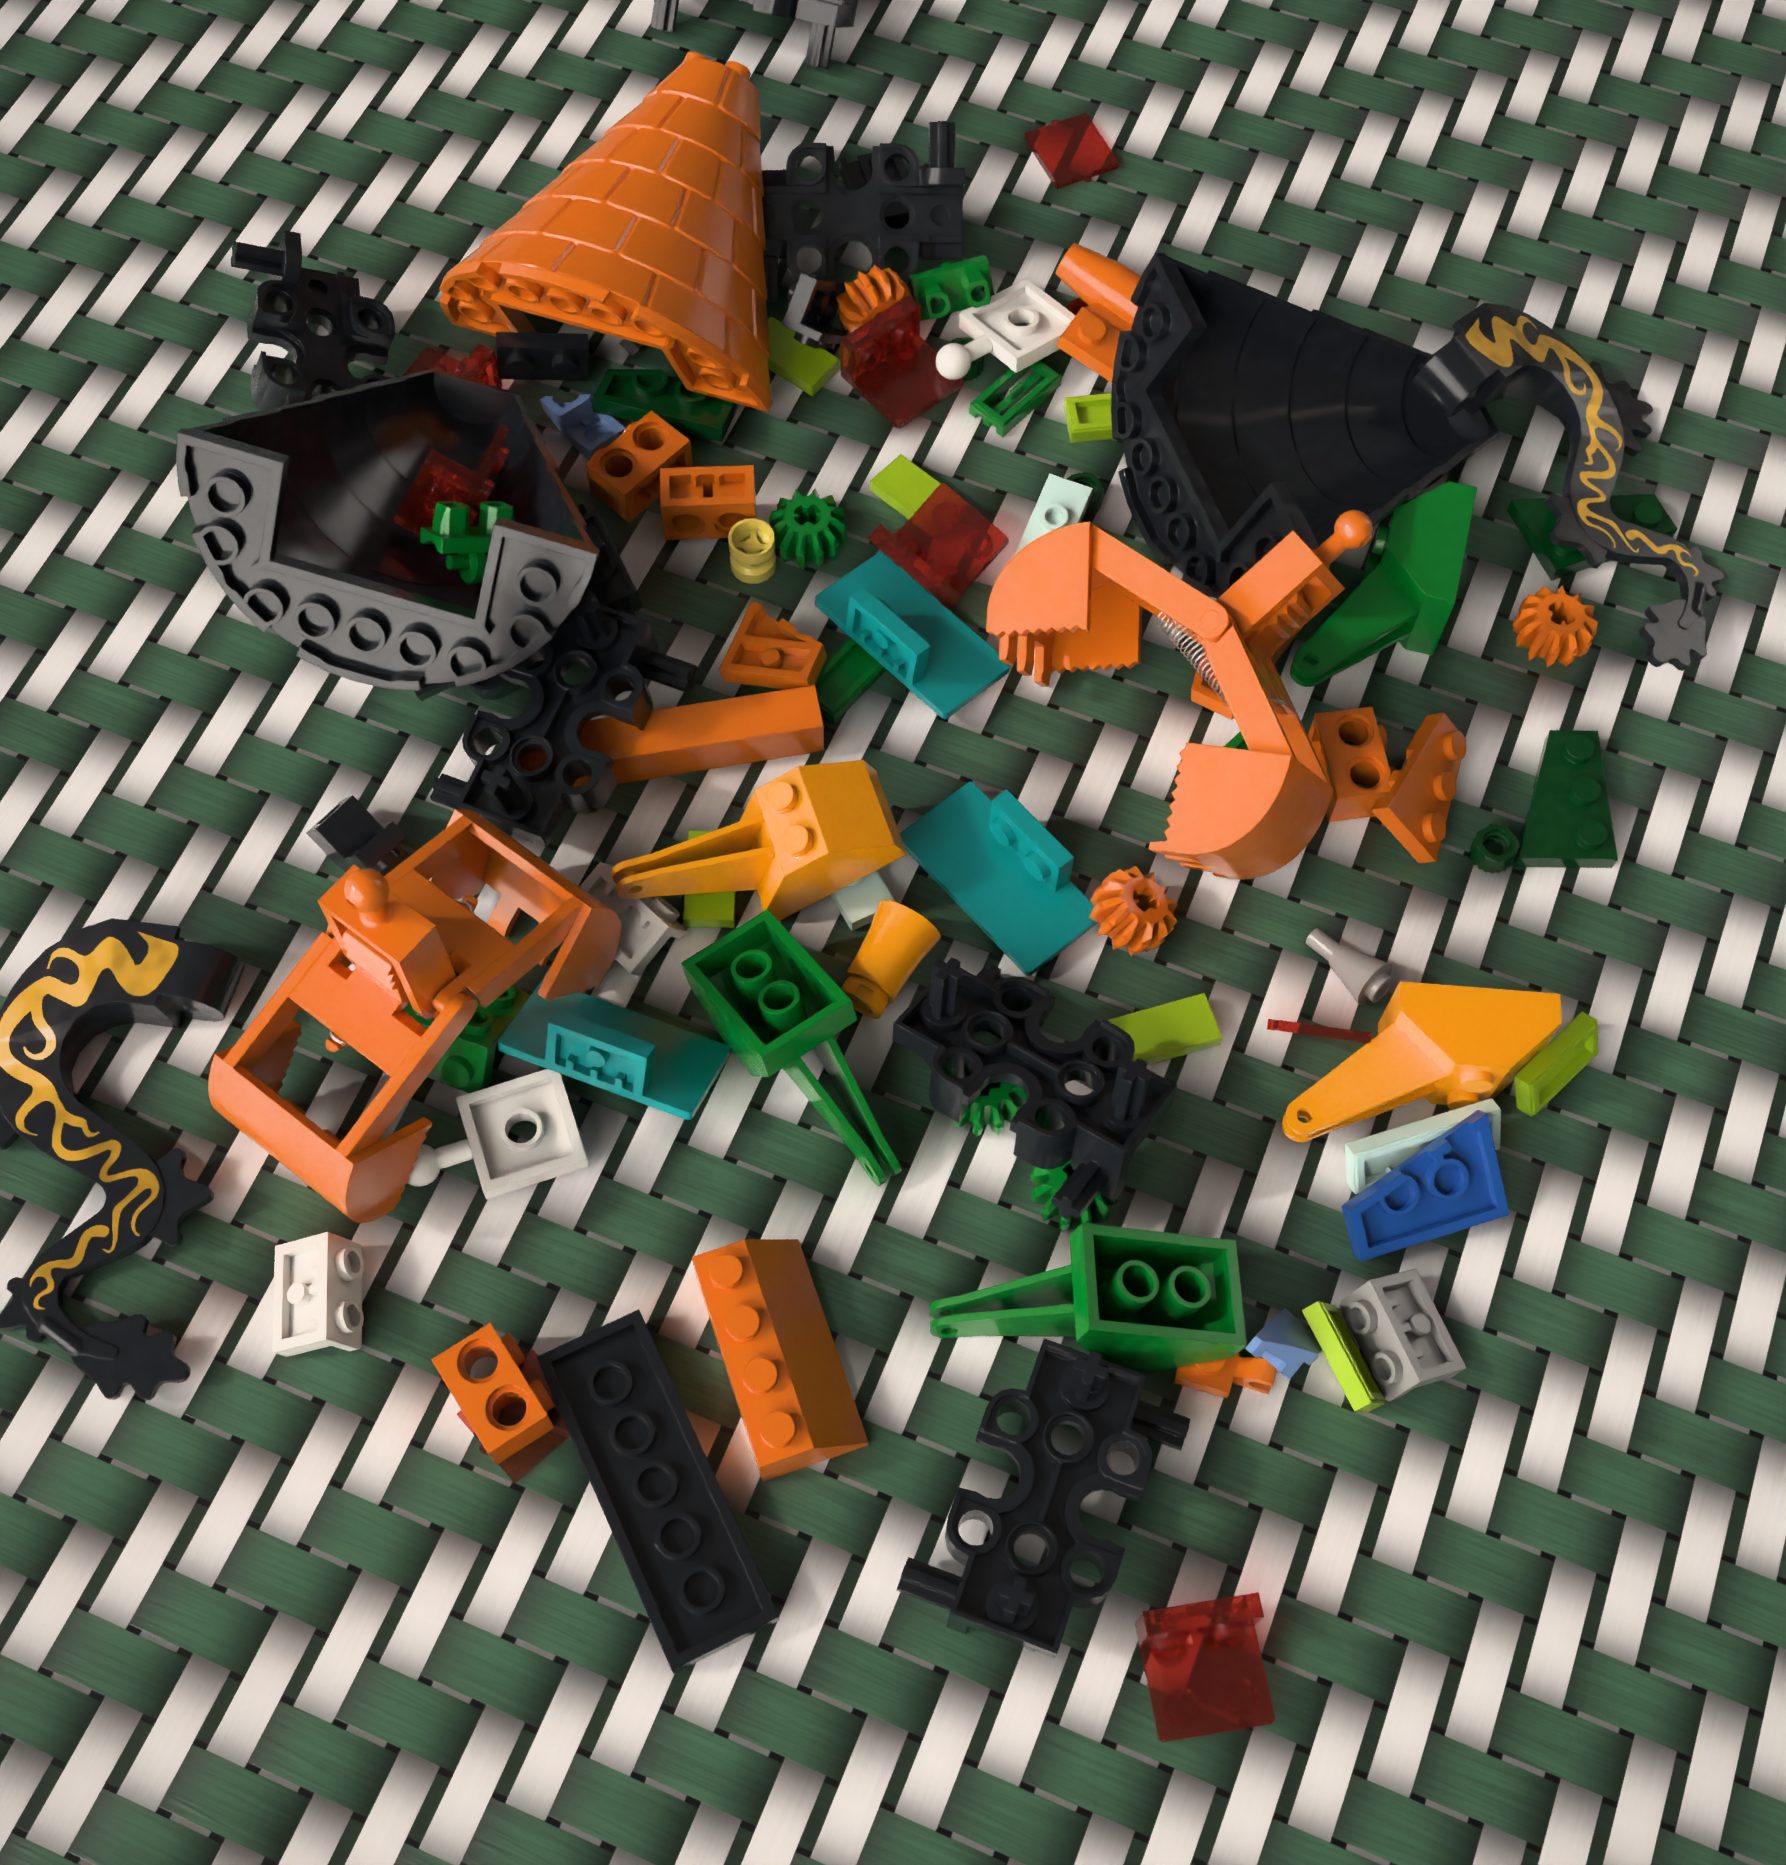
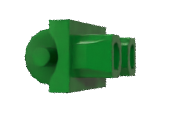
[909,255,995,321]
[420,501,514,584]

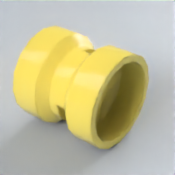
[728,518,776,584]

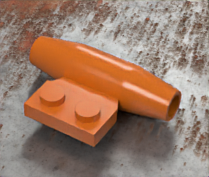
[1055,243,1141,383]

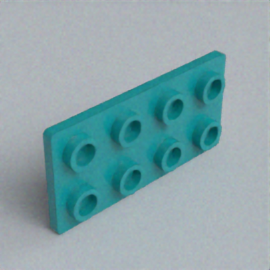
[814,552,1011,719]
[900,782,1098,976]
[498,980,730,1120]

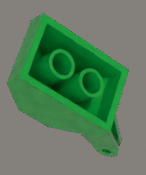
[1290,481,1477,687]
[681,909,902,1186]
[929,1223,1247,1371]

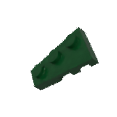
[592,369,740,442]
[1507,494,1677,581]
[1514,730,1618,868]

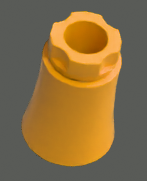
[841,900,941,1019]

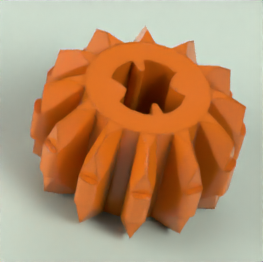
[836,265,913,345]
[1512,585,1598,668]
[1089,866,1178,956]

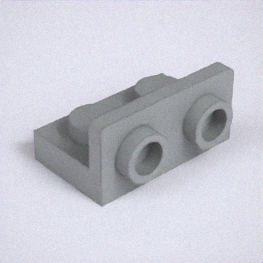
[1340,1268,1466,1401]

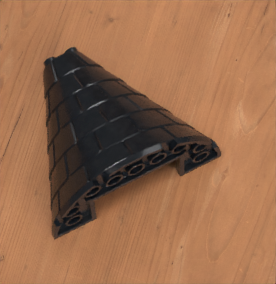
[1111,253,1499,599]
[176,368,600,691]

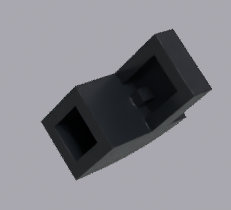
[306,795,408,877]

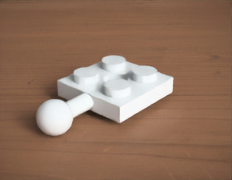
[935,278,1076,380]
[407,1069,589,1200]

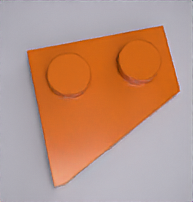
[719,602,827,690]

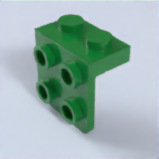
[403,971,530,1093]

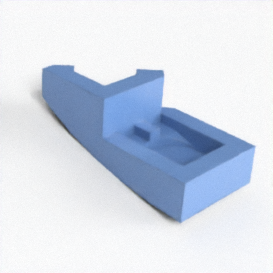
[540,394,626,461]
[1245,1308,1323,1379]

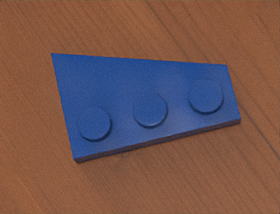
[1342,1110,1510,1261]

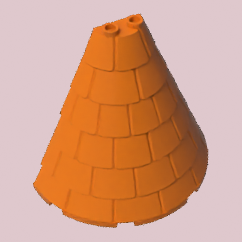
[439,52,773,412]

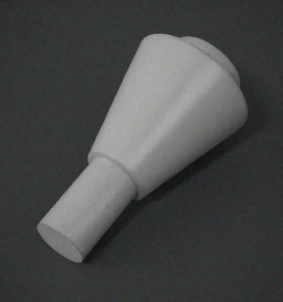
[1306,928,1393,1005]

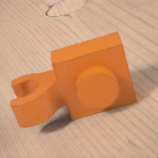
[1174,1352,1277,1398]

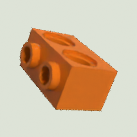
[585,410,693,523]
[660,465,757,540]
[1308,707,1396,822]
[431,1323,555,1466]

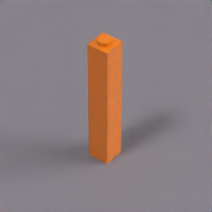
[521,685,824,787]

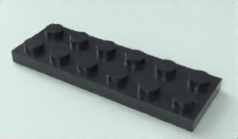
[537,1309,780,1674]

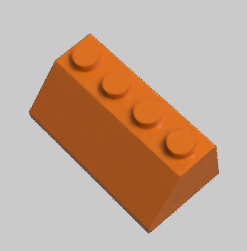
[692,1239,869,1482]

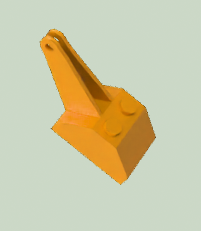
[611,760,907,921]
[1281,981,1562,1142]

